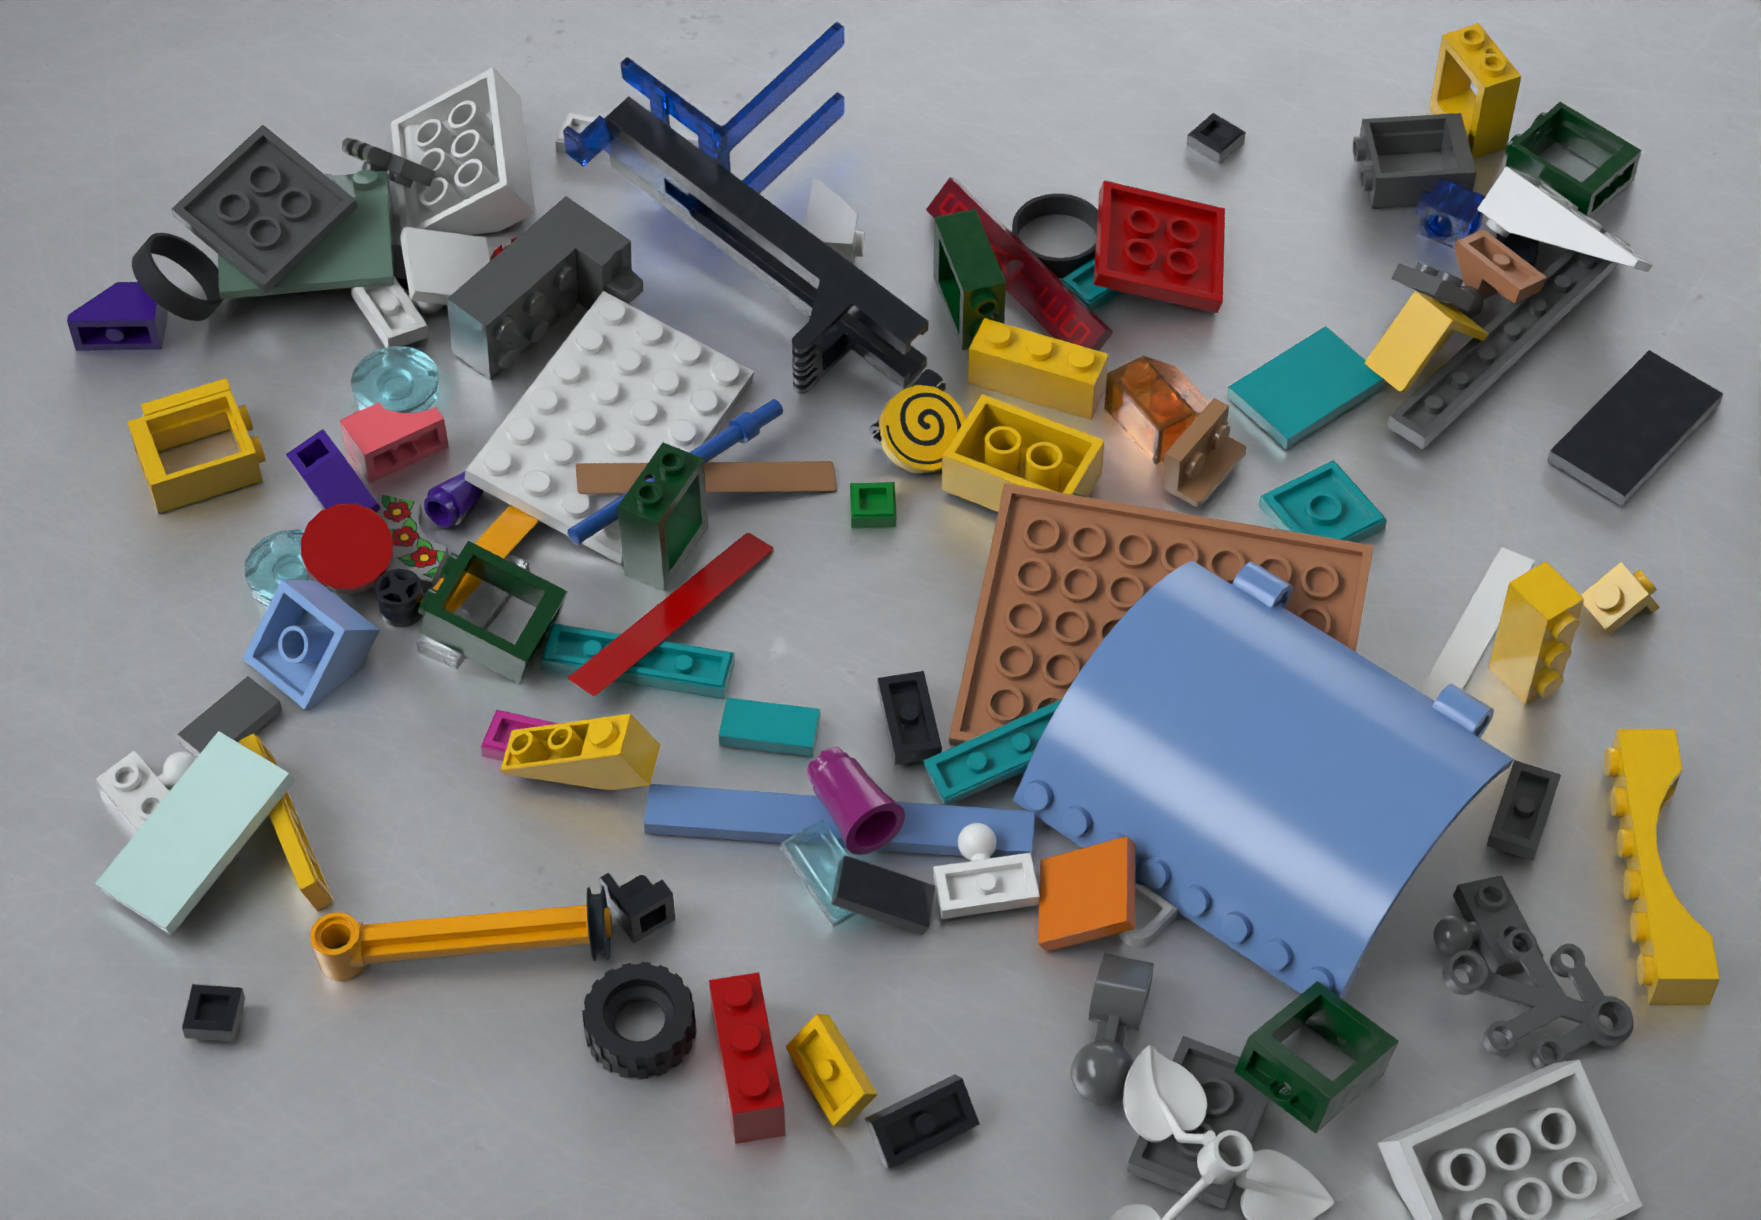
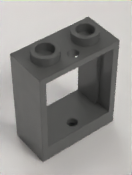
[1353,113,1477,208]

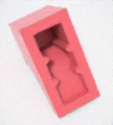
[339,402,449,484]

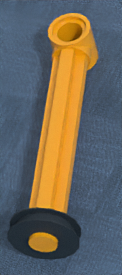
[310,886,613,981]

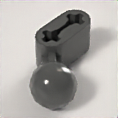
[1071,953,1154,1105]

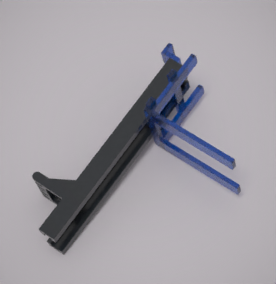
[563,21,929,394]

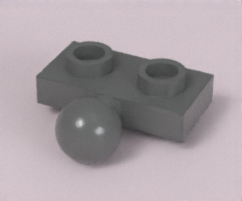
[1391,262,1484,319]
[1433,875,1544,975]

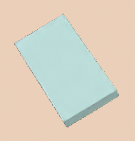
[95,731,295,936]

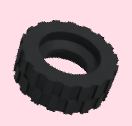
[582,962,696,1080]

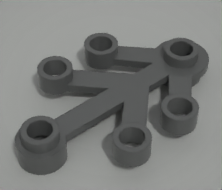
[1442,928,1634,1069]

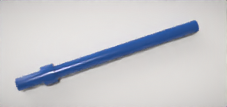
[568,399,783,545]

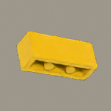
[968,318,1109,420]
[1488,561,1584,705]

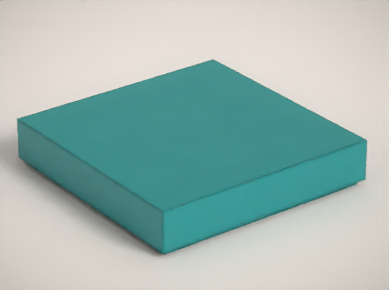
[1259,460,1387,543]

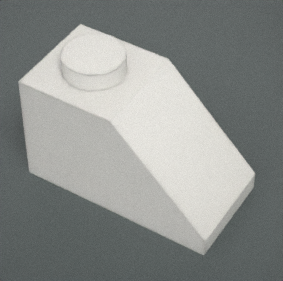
[804,179,865,265]

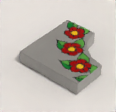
[376,494,449,590]

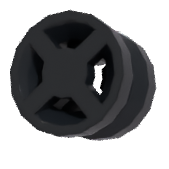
[375,569,424,627]

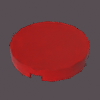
[301,504,393,594]

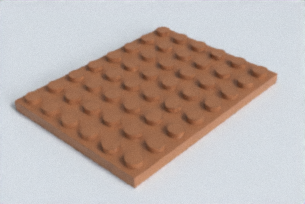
[949,483,1374,746]

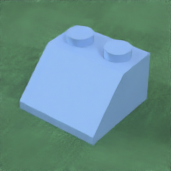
[242,580,380,710]

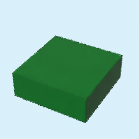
[850,482,897,528]

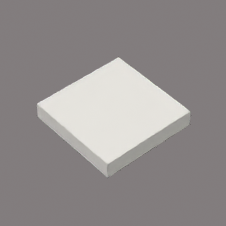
[400,227,490,305]

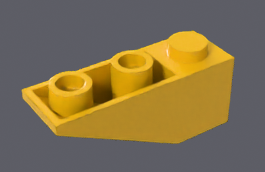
[500,714,660,791]

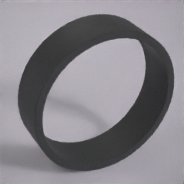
[1012,193,1098,279]
[132,233,224,321]

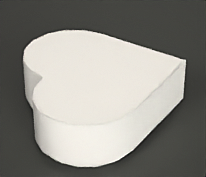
[1119,883,1177,948]

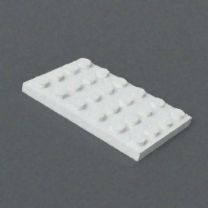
[465,291,754,565]

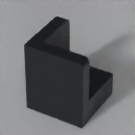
[599,873,676,943]

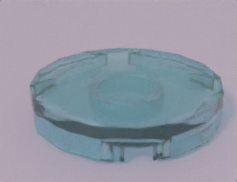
[351,346,439,413]
[245,529,313,607]

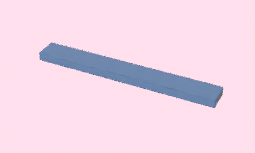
[644,784,1035,858]

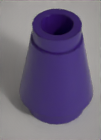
[424,471,484,528]

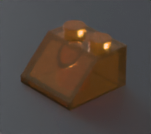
[1104,355,1228,465]

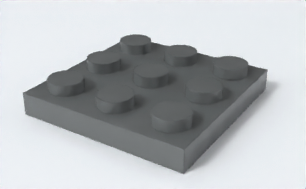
[171,125,358,294]

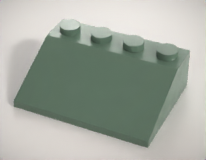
[218,170,394,299]

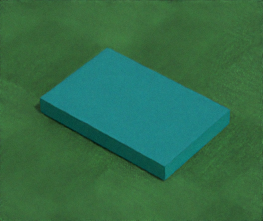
[1227,326,1385,449]

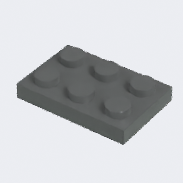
[1127,1036,1271,1210]

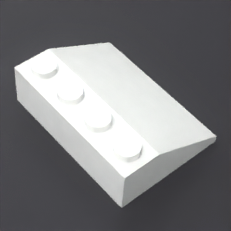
[391,67,535,235]
[1377,1059,1643,1220]

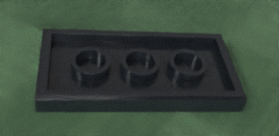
[1547,350,1723,506]

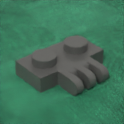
[342,137,436,188]

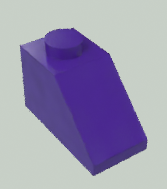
[67,282,168,351]

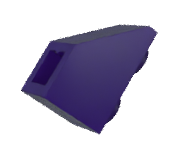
[286,429,381,512]

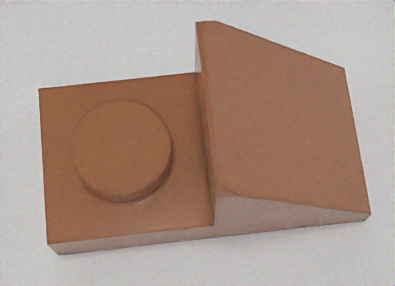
[1454,229,1547,304]

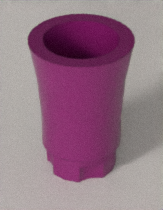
[806,747,905,855]

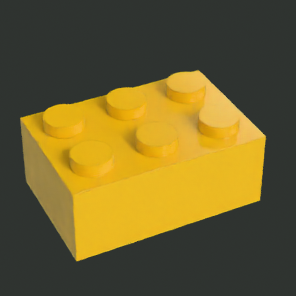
[942,394,1105,512]

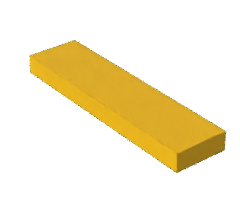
[239,733,333,912]

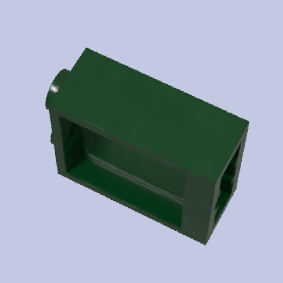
[1505,102,1642,218]
[933,209,1006,350]
[617,442,708,591]
[418,541,568,684]
[1234,981,1399,1134]

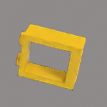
[1429,23,1521,159]
[127,390,266,514]

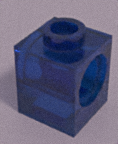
[1415,178,1486,249]

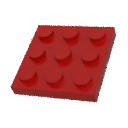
[1094,180,1225,313]

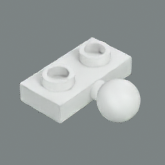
[351,277,444,351]
[95,751,197,831]
[933,823,1040,919]

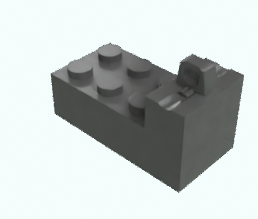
[447,196,643,380]

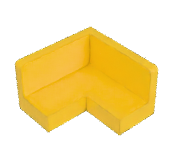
[1364,291,1489,393]

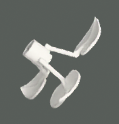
[1109,1045,1335,1220]

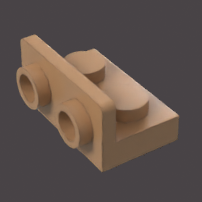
[1161,398,1247,507]

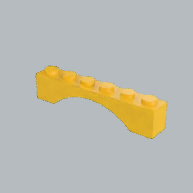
[1604,729,1720,1005]

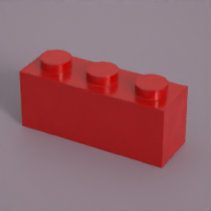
[709,972,786,1144]

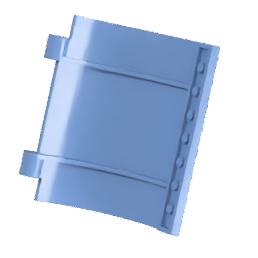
[1013,560,1514,1000]

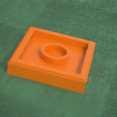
[1038,836,1136,952]

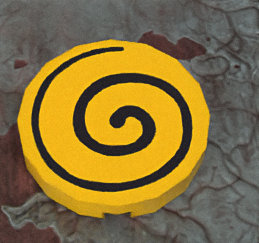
[879,385,966,474]

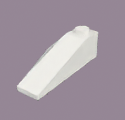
[1477,166,1653,272]

